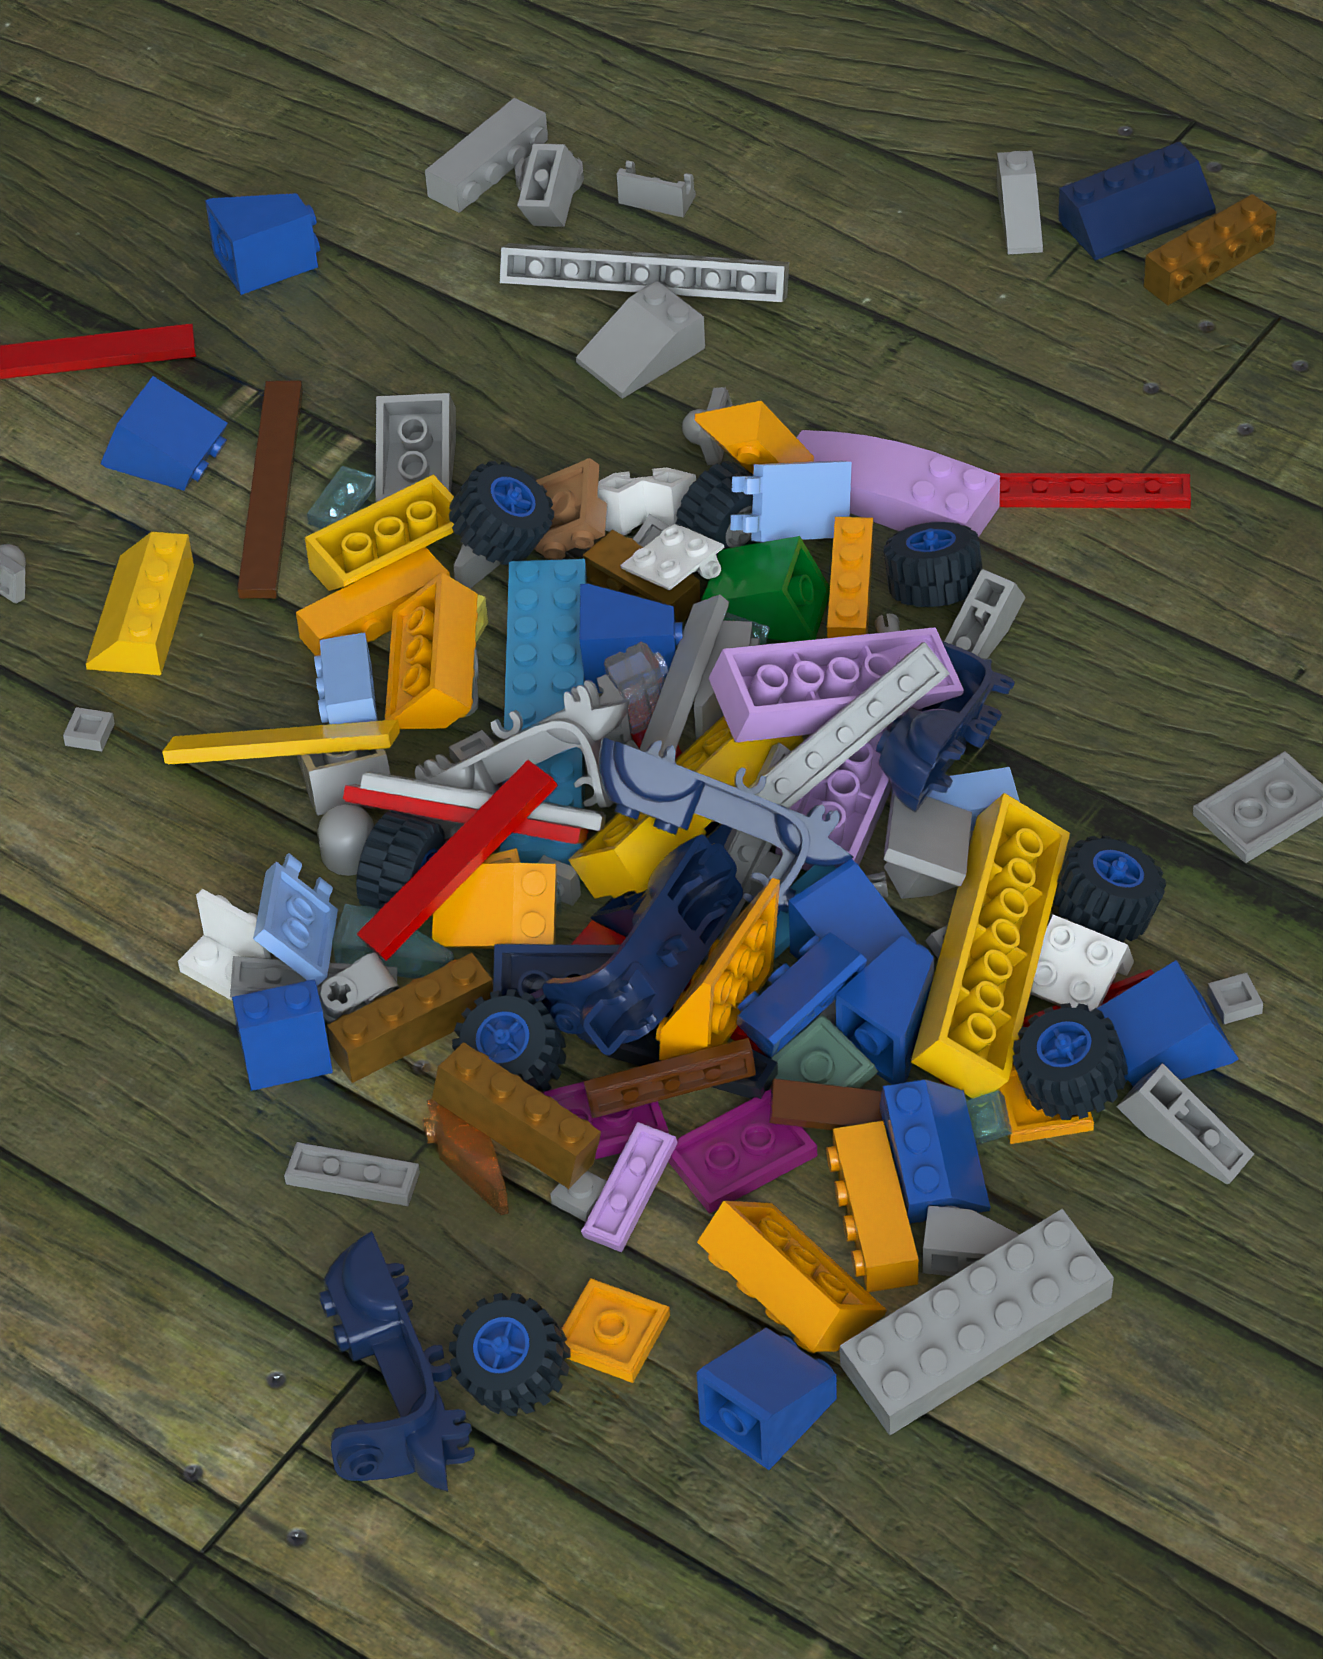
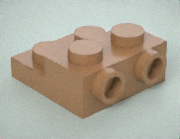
[534,458,607,560]

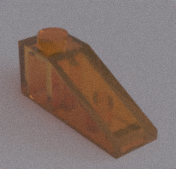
[422,1099,509,1215]

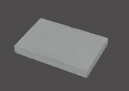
[1193,751,1323,863]
[883,792,972,886]

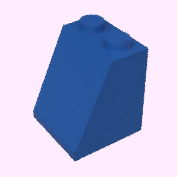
[205,193,320,295]
[100,376,228,491]
[579,584,684,693]
[788,859,917,967]
[835,935,934,1085]
[1097,960,1239,1087]
[232,979,333,1091]
[697,1327,837,1470]

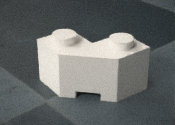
[597,467,696,535]

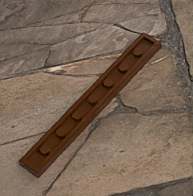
[238,381,303,599]

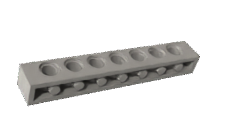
[500,243,789,302]

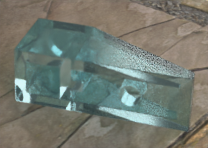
[332,904,454,979]

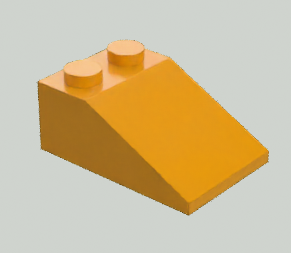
[432,863,557,949]

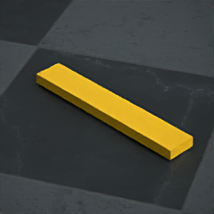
[162,719,400,765]

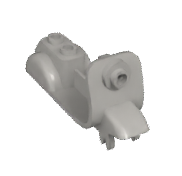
[389,680,630,839]

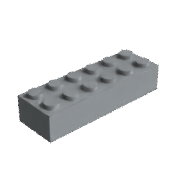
[840,1208,1114,1436]

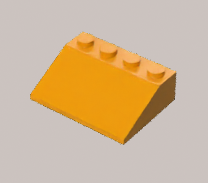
[656,878,780,1060]

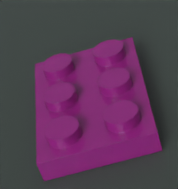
[541,1082,669,1160]
[668,1089,818,1214]

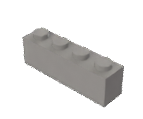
[425,98,548,213]

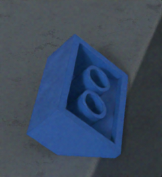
[736,932,867,1059]
[880,1080,991,1224]

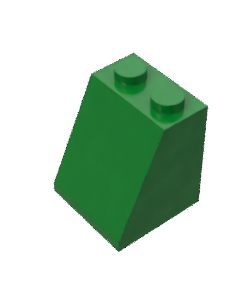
[701,536,830,642]

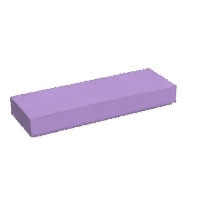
[581,1122,678,1252]

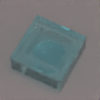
[966,1090,1012,1146]

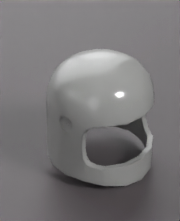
[317,804,374,876]

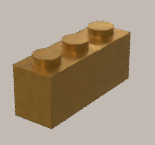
[583,529,701,622]

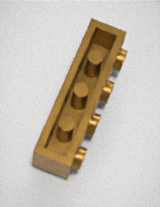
[1144,194,1277,306]
[327,953,493,1083]
[432,1042,601,1189]

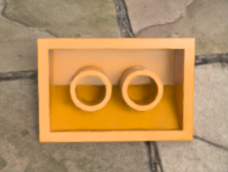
[694,401,814,475]

